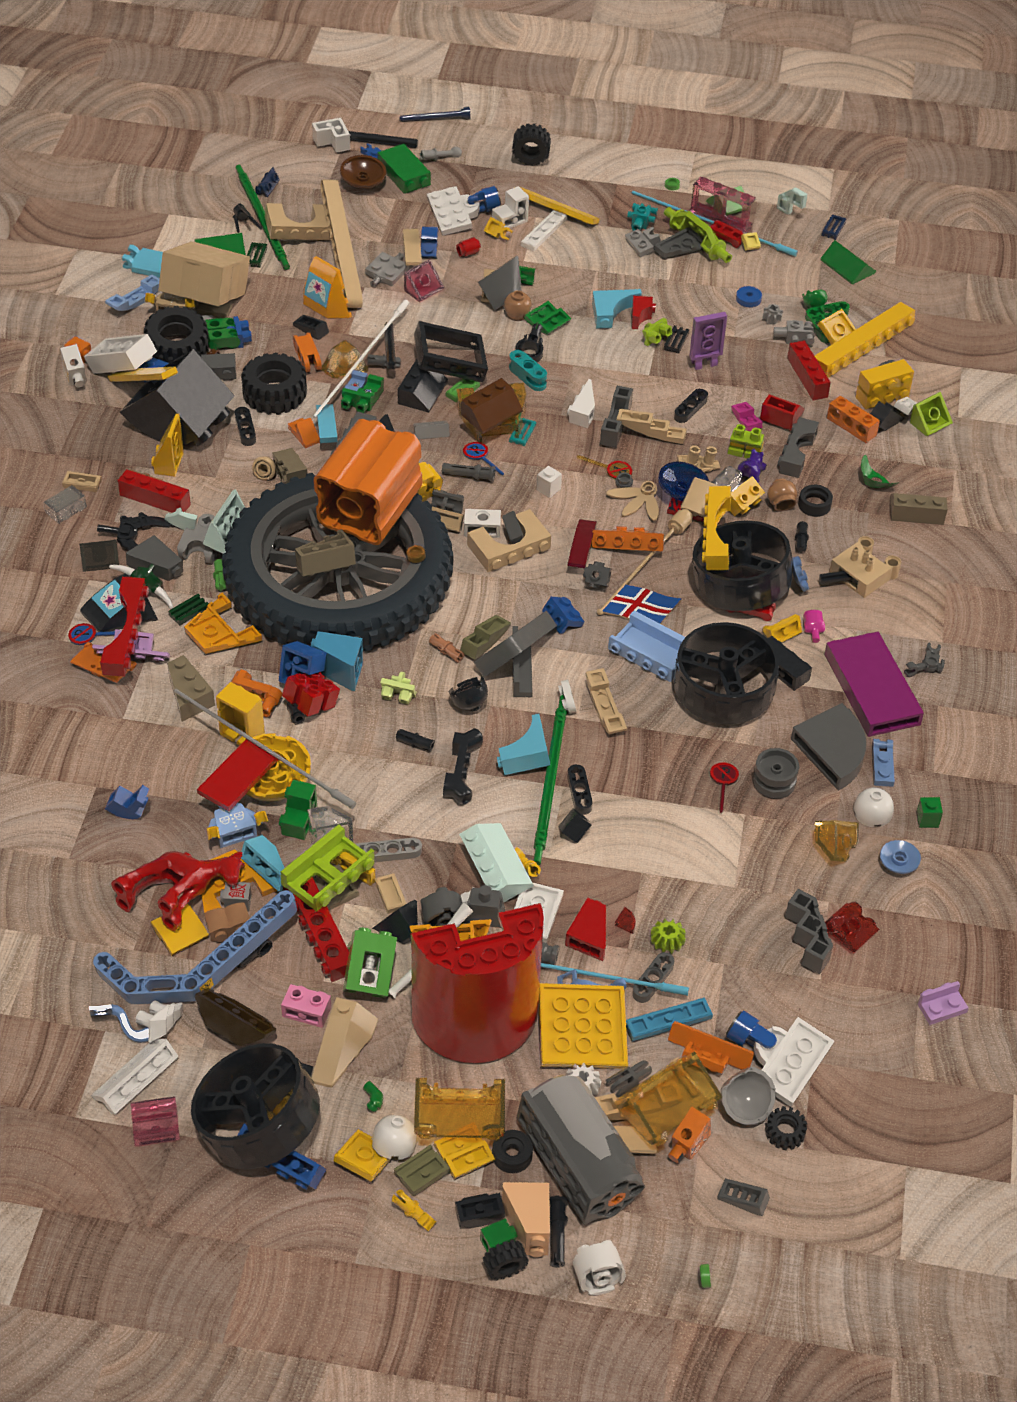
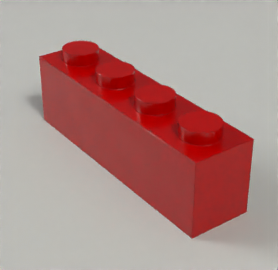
[787,340,831,401]
[118,469,191,513]

